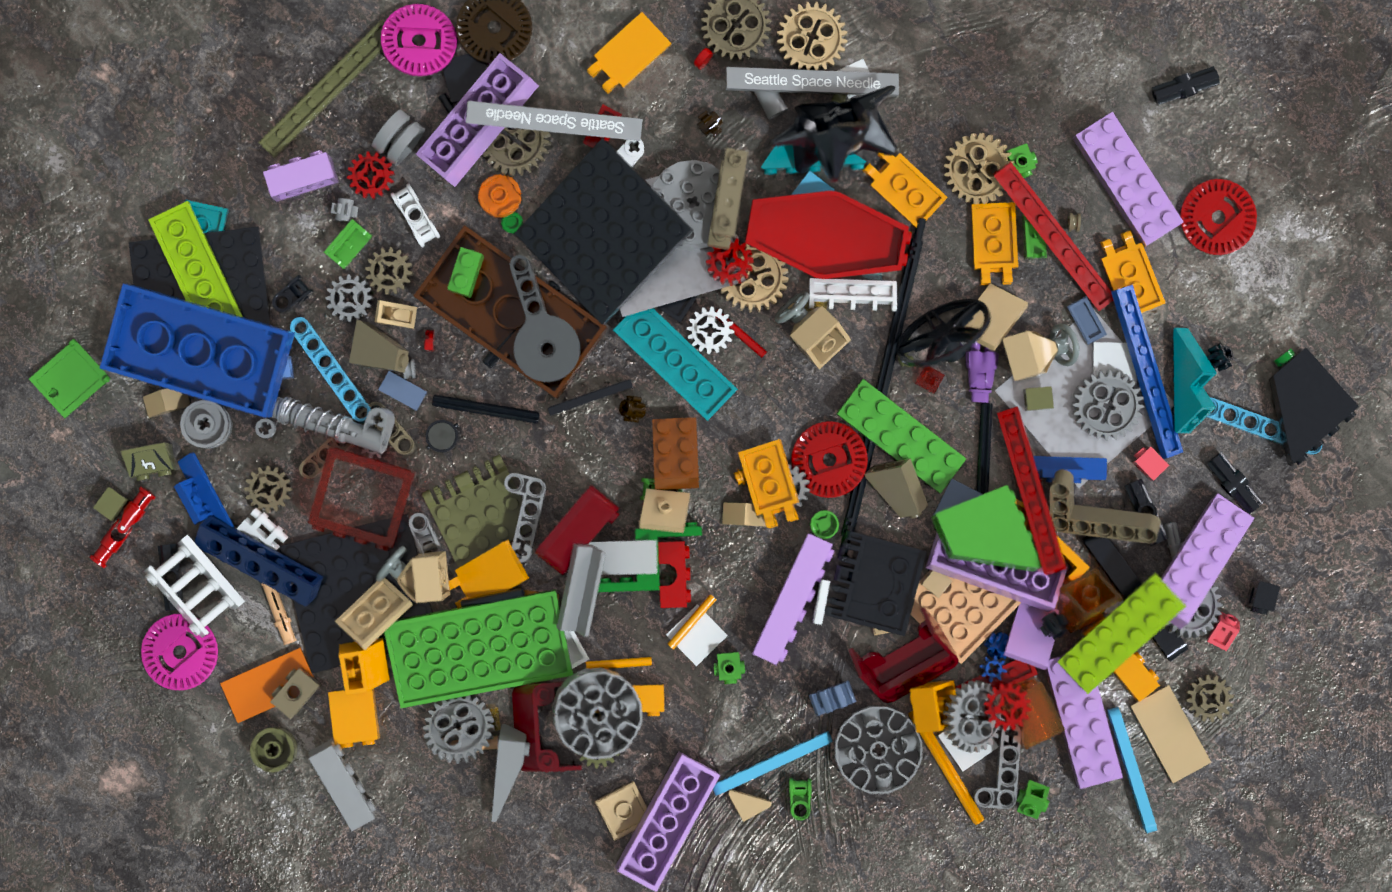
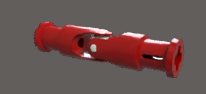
[89,486,156,568]

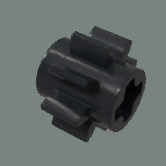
[1207,343,1234,372]
[1040,612,1069,639]

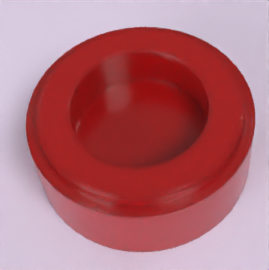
[694,48,714,70]

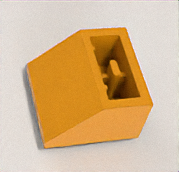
[339,638,390,695]

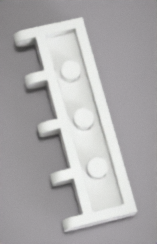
[809,278,897,311]

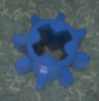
[984,632,1009,659]
[979,655,1007,682]

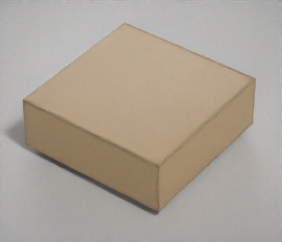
[922,571,952,598]

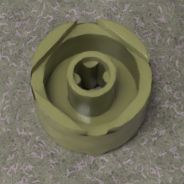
[250,727,297,772]

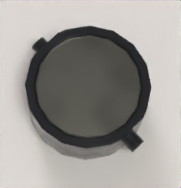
[425,420,460,453]

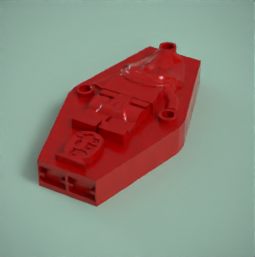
[745,191,912,279]

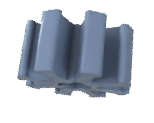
[809,681,856,716]

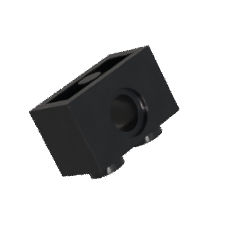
[1245,580,1281,615]

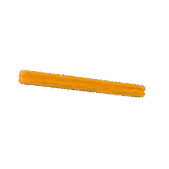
[908,710,984,825]

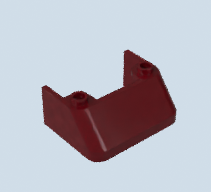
[534,485,620,576]
[848,607,959,703]
[512,681,583,772]

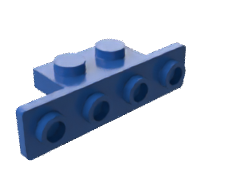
[174,452,235,528]
[1033,456,1107,483]

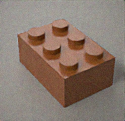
[652,417,699,490]

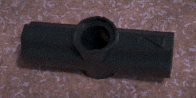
[1151,66,1220,106]
[1206,452,1263,514]
[1124,478,1168,546]
[158,543,184,611]

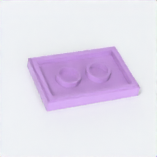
[1004,603,1062,670]

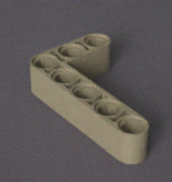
[299,402,416,479]
[1050,469,1161,543]

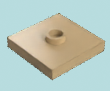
[640,489,690,533]
[594,781,647,841]

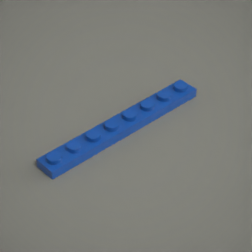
[1111,285,1183,459]

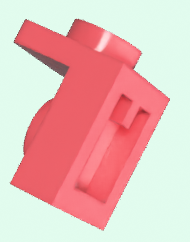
[1207,612,1240,651]

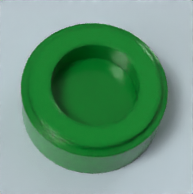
[501,212,523,234]
[1273,348,1295,367]

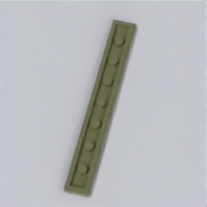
[258,19,385,158]

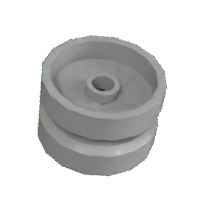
[371,109,425,166]
[180,400,233,449]

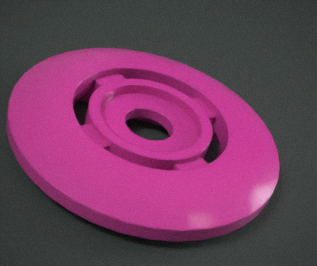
[380,4,457,76]
[141,614,218,691]

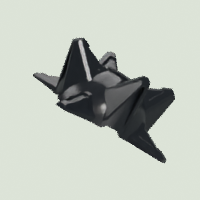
[768,85,897,182]

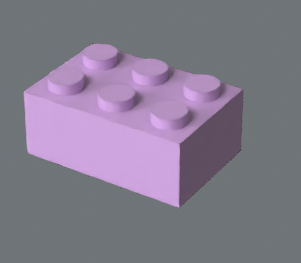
[263,150,339,202]

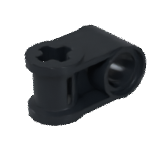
[272,275,314,314]

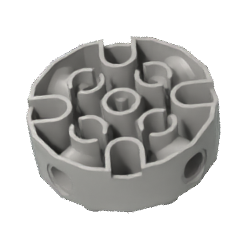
[652,160,719,251]
[552,667,642,759]
[834,706,922,794]

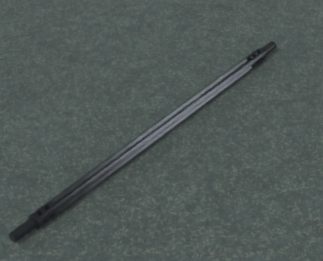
[837,218,926,558]

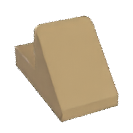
[375,300,417,329]

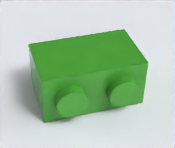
[447,247,484,298]

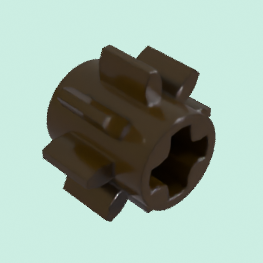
[697,110,724,137]
[619,396,646,423]

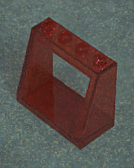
[308,447,416,551]

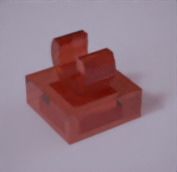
[915,366,945,394]

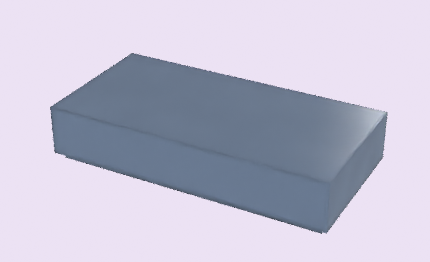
[1066,297,1107,345]
[378,371,427,411]

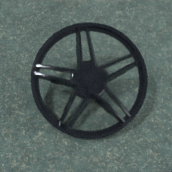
[896,299,991,367]

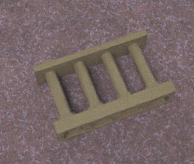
[707,148,748,250]

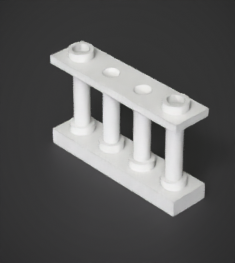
[144,535,245,638]

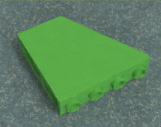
[931,485,1042,572]

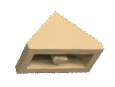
[143,389,190,418]
[722,502,766,527]
[728,789,772,822]

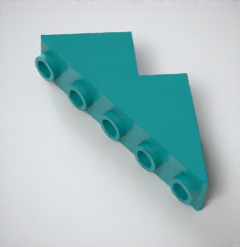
[760,145,866,175]
[1173,327,1217,434]

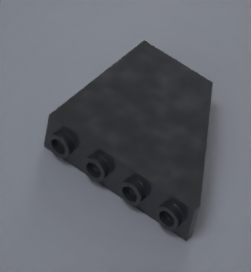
[1269,348,1359,466]

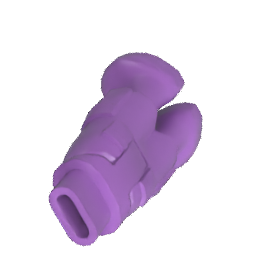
[966,342,999,403]

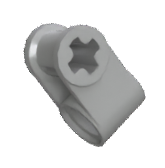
[409,512,441,554]

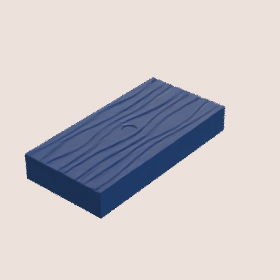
[100,284,295,418]

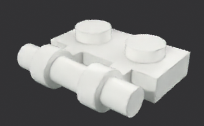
[237,508,288,551]

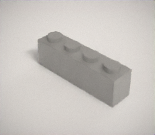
[308,739,376,831]

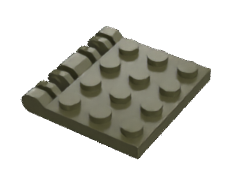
[421,454,532,567]

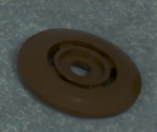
[456,0,532,64]

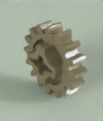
[365,247,413,295]
[244,466,293,513]
[1185,674,1234,722]

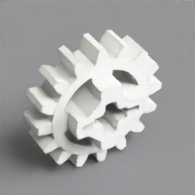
[687,306,735,354]

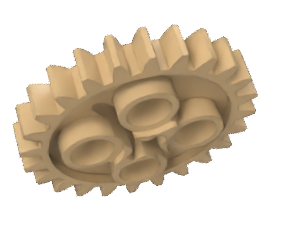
[777,2,848,71]
[944,133,1015,204]
[721,244,788,313]

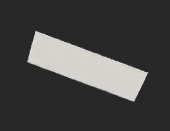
[588,540,657,575]

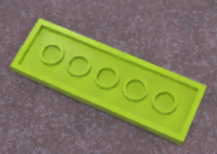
[148,201,243,317]
[1058,573,1186,694]

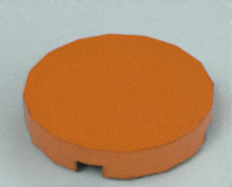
[478,174,522,217]

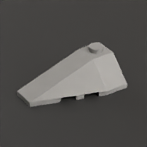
[492,724,530,822]

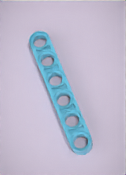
[290,317,372,424]
[1206,398,1323,455]
[1107,707,1157,834]
[713,731,833,796]

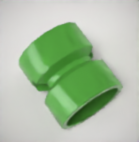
[809,510,839,539]

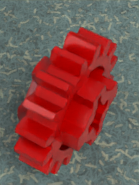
[347,151,395,199]
[706,238,754,286]
[984,682,1032,731]

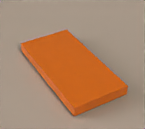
[220,648,315,723]

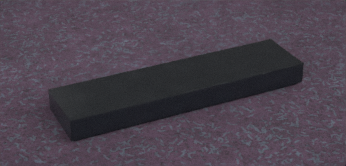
[548,379,633,417]

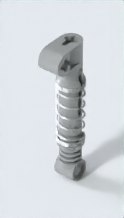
[272,397,395,454]

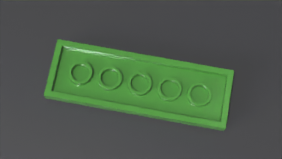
[836,379,966,494]

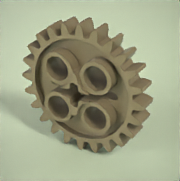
[701,0,771,61]
[483,127,551,176]

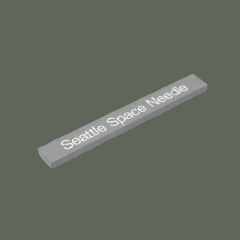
[725,67,899,97]
[465,101,643,141]

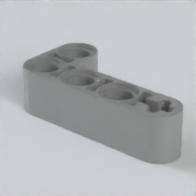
[504,473,546,562]
[973,725,1021,809]

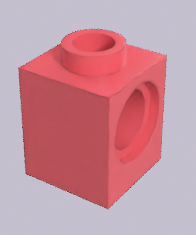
[1132,447,1169,481]

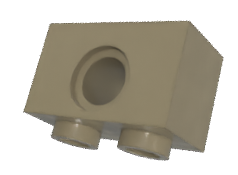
[271,668,322,719]

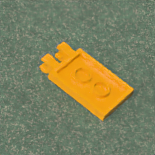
[587,12,671,94]
[862,152,948,228]
[971,202,1018,286]
[1100,231,1166,313]
[738,439,800,529]
[449,540,529,608]

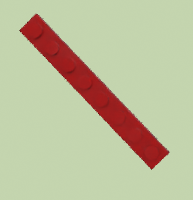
[993,161,1113,311]
[997,406,1067,575]

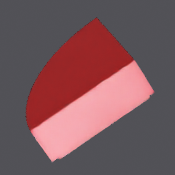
[424,330,435,351]

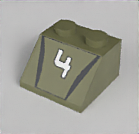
[121,442,177,481]

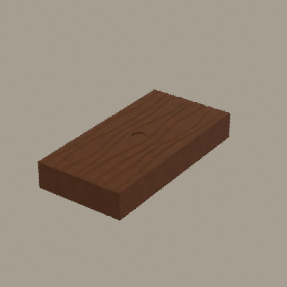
[414,225,608,399]

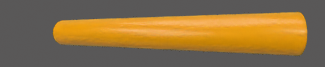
[667,594,717,649]
[586,657,652,669]

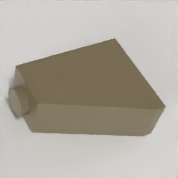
[349,320,409,373]
[864,458,928,519]

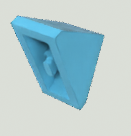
[791,171,834,195]

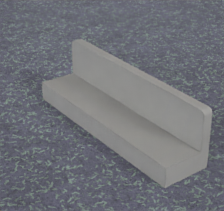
[557,544,605,637]

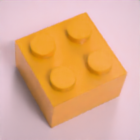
[910,680,956,733]

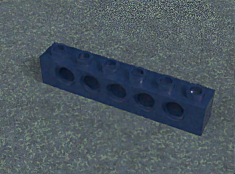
[194,515,323,607]

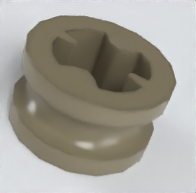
[1068,212,1081,233]

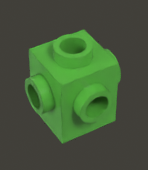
[1005,143,1038,178]
[714,652,745,684]
[1016,780,1050,819]

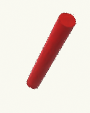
[716,309,767,358]

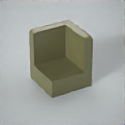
[1023,386,1054,411]
[93,487,129,521]

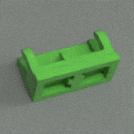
[1022,214,1047,259]
[324,219,373,269]

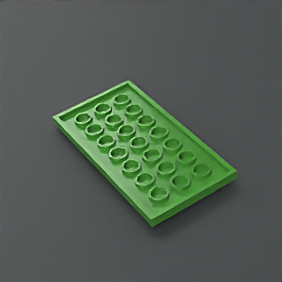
[384,589,573,708]

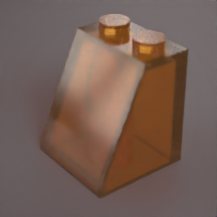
[1059,568,1122,634]
[1018,679,1065,750]

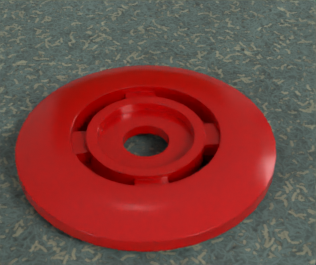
[1180,179,1257,255]
[792,421,868,498]

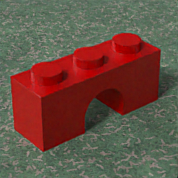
[658,541,691,608]

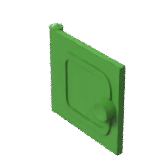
[29,339,111,419]

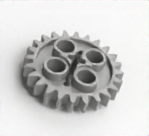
[1072,369,1144,441]
[1164,587,1223,639]
[943,681,1005,753]
[423,695,495,764]

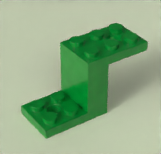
[598,522,702,592]

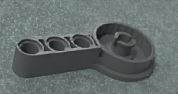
[510,255,580,382]

